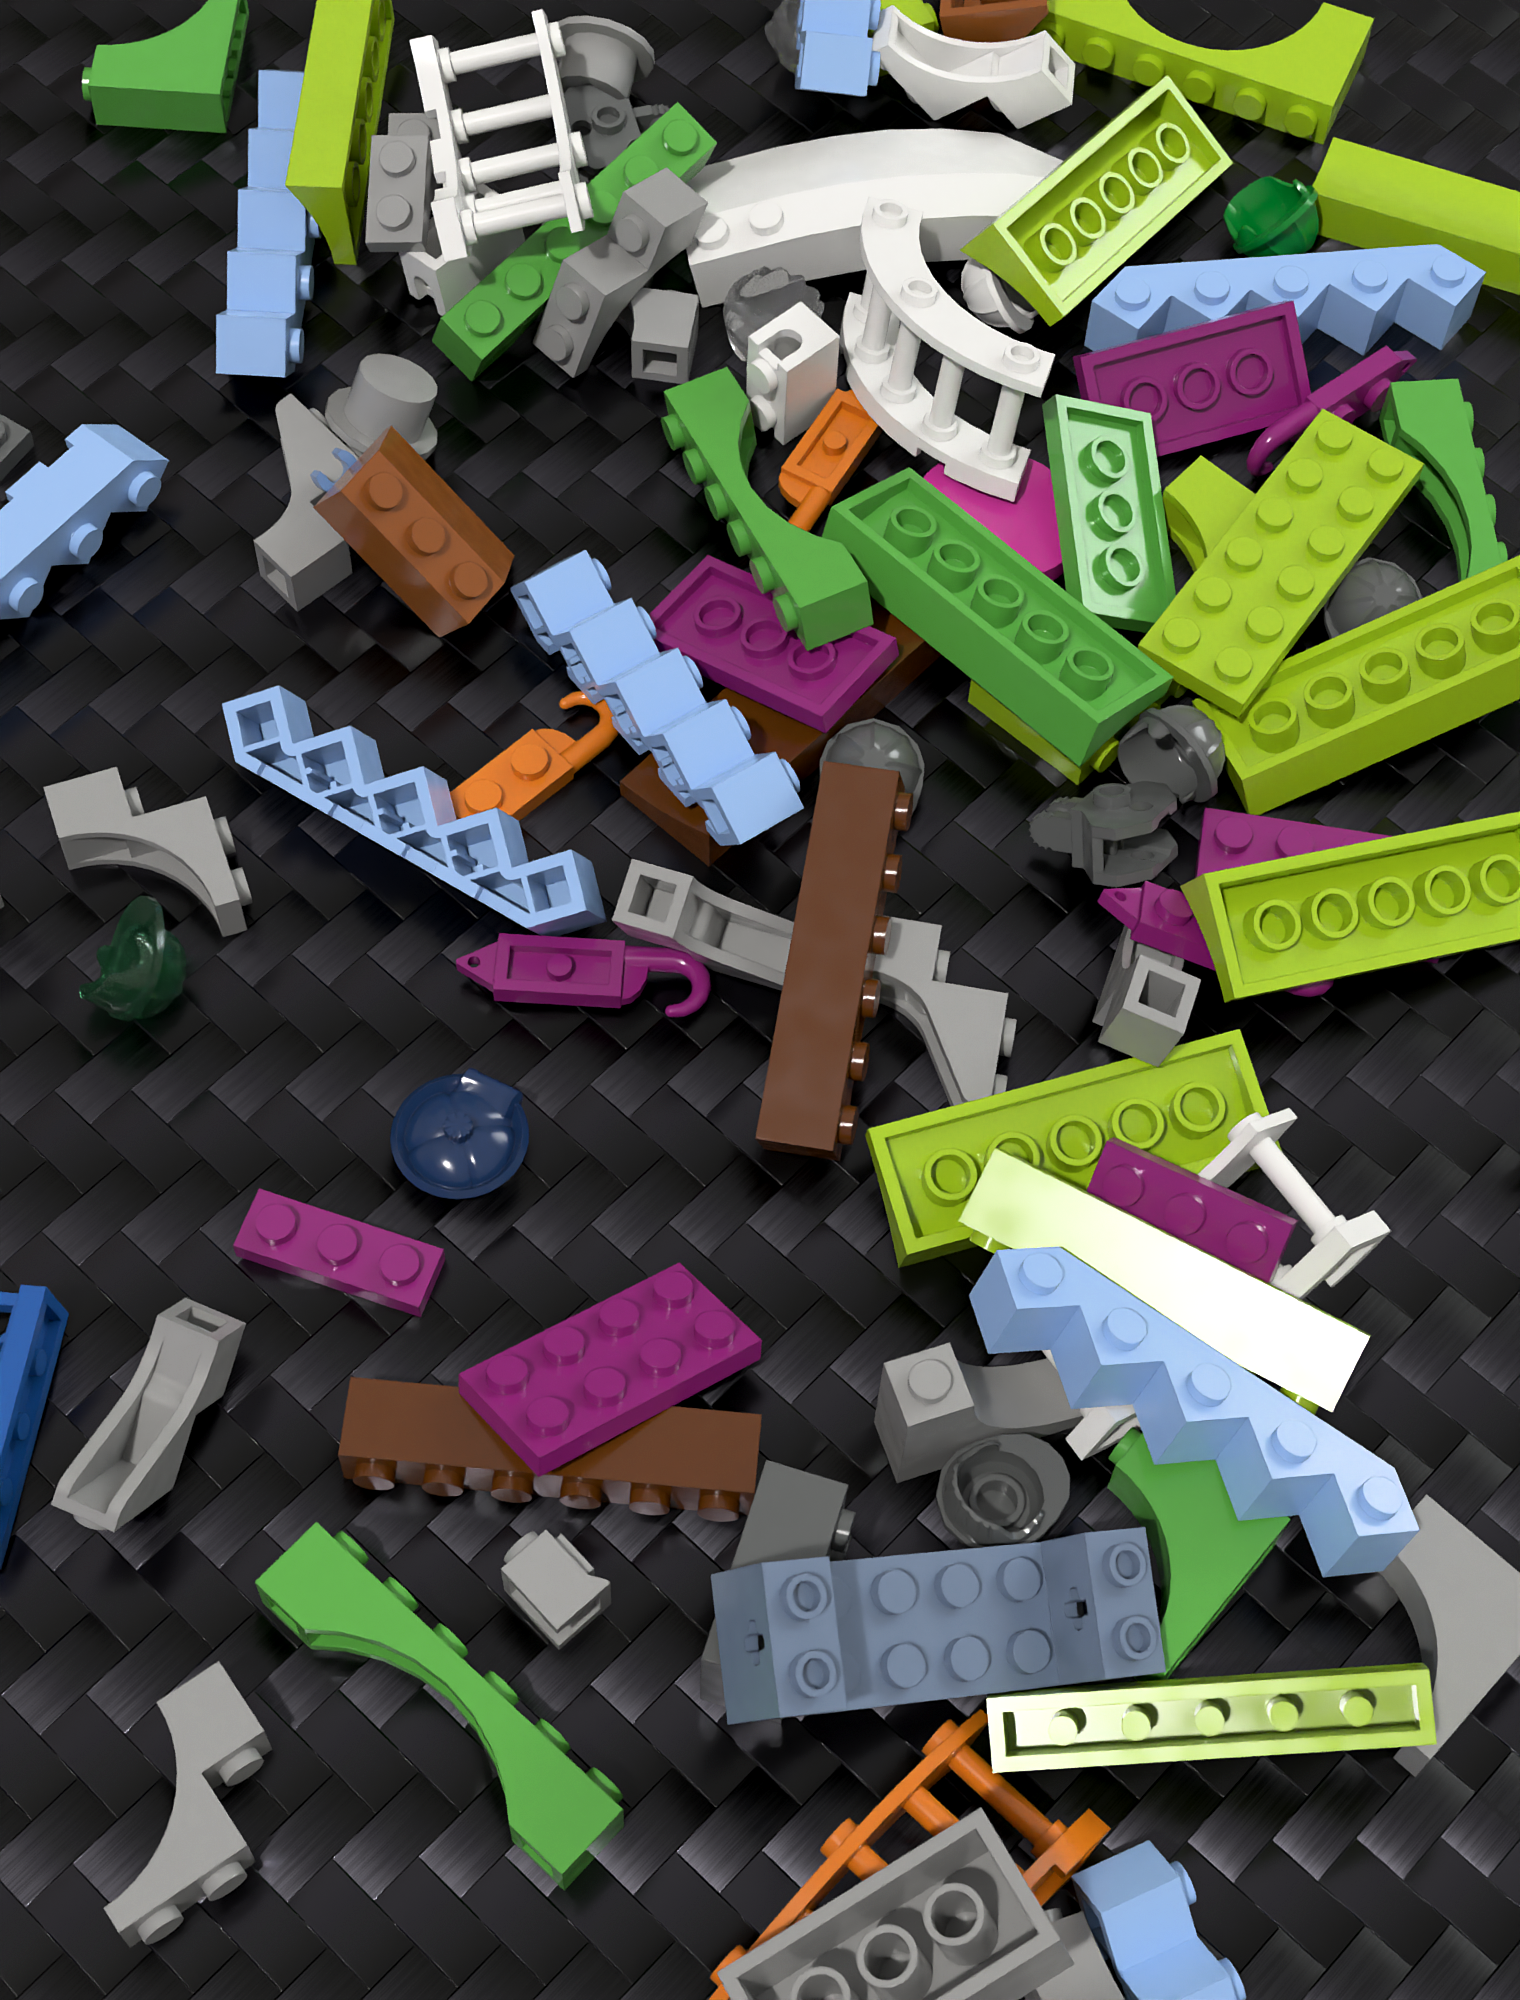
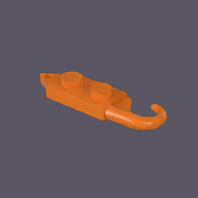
[778,388,883,532]
[450,691,619,821]

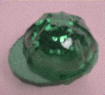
[79,896,187,1022]

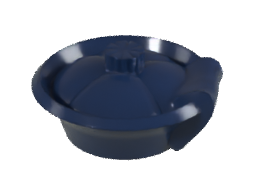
[390,1068,529,1199]

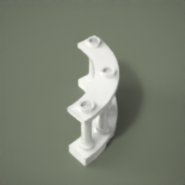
[409,9,594,262]
[839,196,1055,502]
[1041,1108,1391,1461]

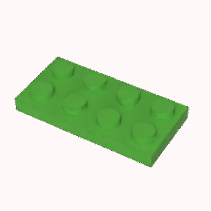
[1042,394,1176,633]

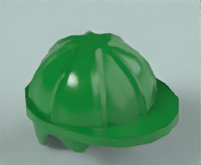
[1223,176,1319,258]

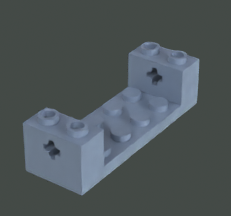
[711,1527,1166,1725]

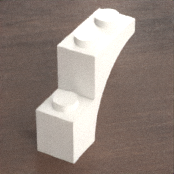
[872,5,1075,129]

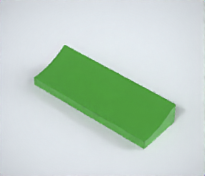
[822,467,1173,767]

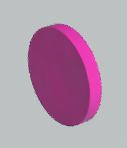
[923,458,1064,581]

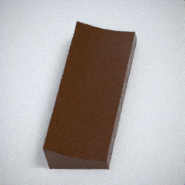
[620,596,942,867]

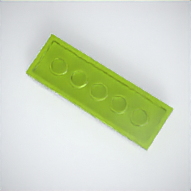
[1138,408,1424,718]

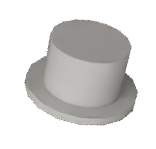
[556,15,655,100]
[325,353,437,460]

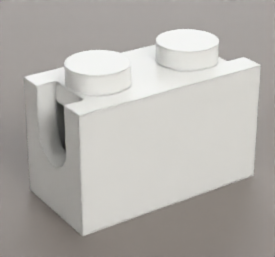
[399,184,525,316]
[746,301,840,446]

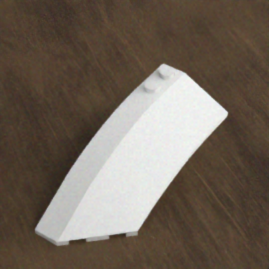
[686,129,1063,308]

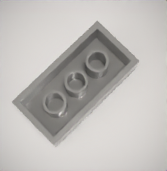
[716,1808,1075,2000]

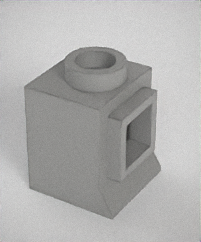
[501,1530,611,1650]

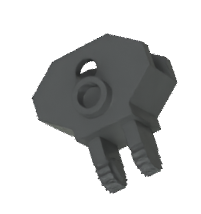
[555,84,670,184]
[1028,781,1178,888]

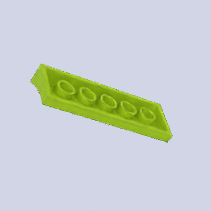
[285,0,394,265]
[960,75,1233,326]
[1312,137,1520,295]
[1192,555,1520,815]
[1180,811,1520,1003]
[865,1029,1282,1268]

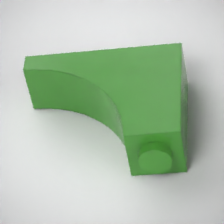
[82,0,249,133]
[1107,1427,1291,1681]

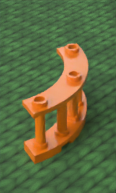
[709,1709,1111,2000]

